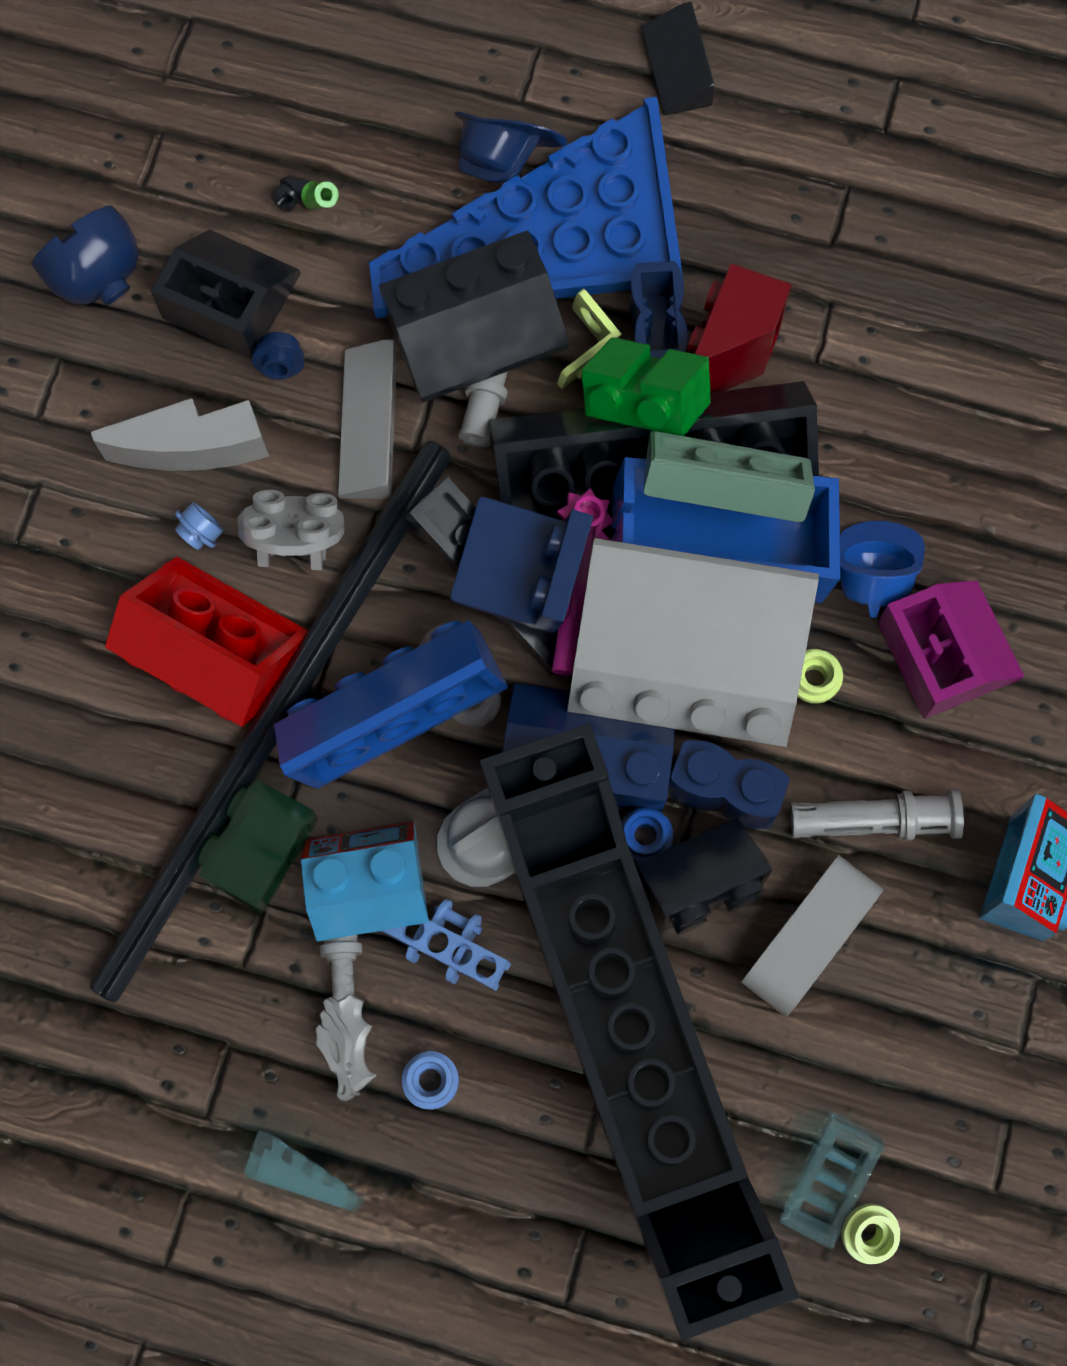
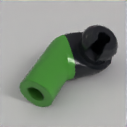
[271,175,339,212]

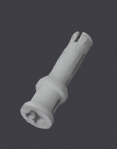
[790,789,964,841]

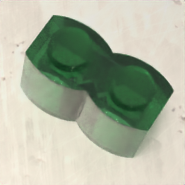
[198,780,318,914]

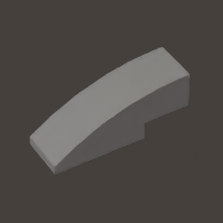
[91,398,269,471]

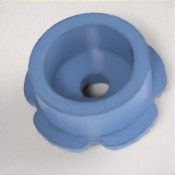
[175,502,224,550]

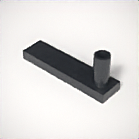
[405,477,558,676]

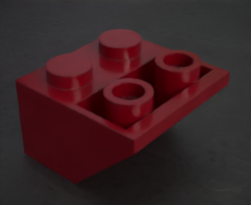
[686,263,792,393]

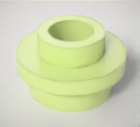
[798,649,843,703]
[842,1204,900,1264]

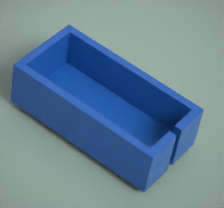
[611,457,840,603]

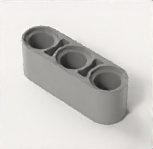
[741,855,884,1018]

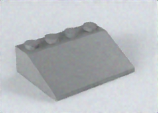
[567,538,819,747]

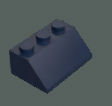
[503,683,674,813]

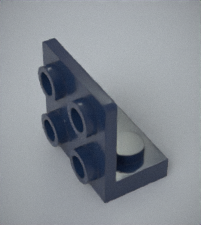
[450,497,593,633]

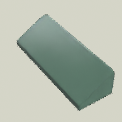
[644,431,815,522]

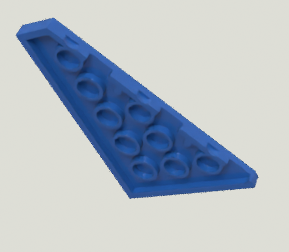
[369,97,683,318]

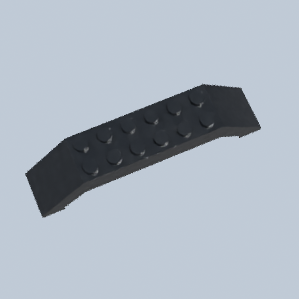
[480,723,799,1341]

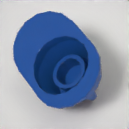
[840,521,925,618]

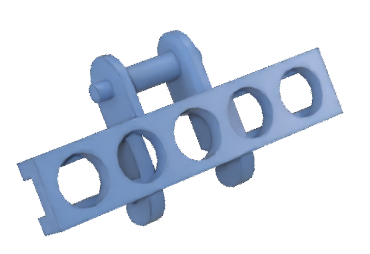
[381,899,511,991]

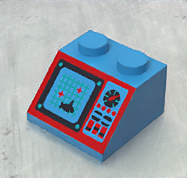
[979,794,1067,941]
[301,821,429,942]

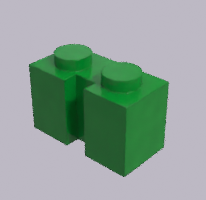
[581,337,711,436]

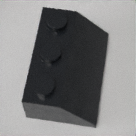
[379,230,569,403]

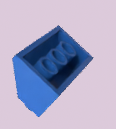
[274,620,509,789]

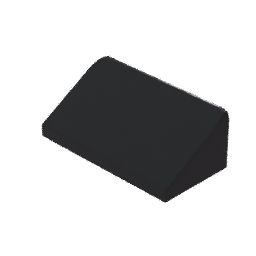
[641,1,715,116]

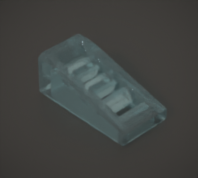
[779,1111,885,1249]
[244,1130,364,1212]

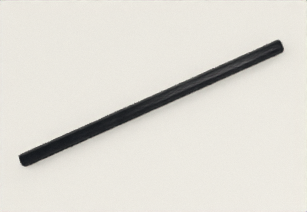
[90,441,450,1002]

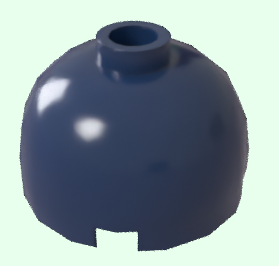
[31,205,138,305]

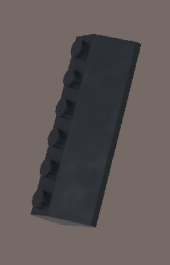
[490,381,819,530]

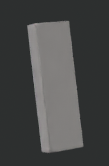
[338,340,397,499]

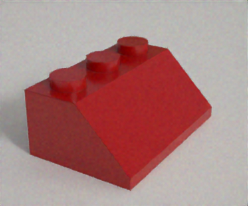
[105,556,308,727]

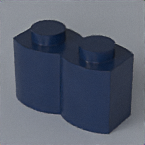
[629,261,688,359]
[668,740,790,829]

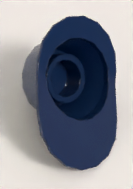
[455,111,568,183]

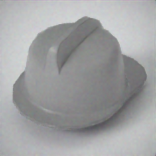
[437,788,515,887]

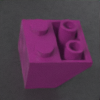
[878,580,1024,719]

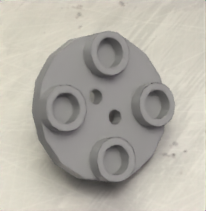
[238,490,344,571]

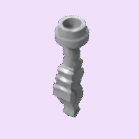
[316,935,377,1101]

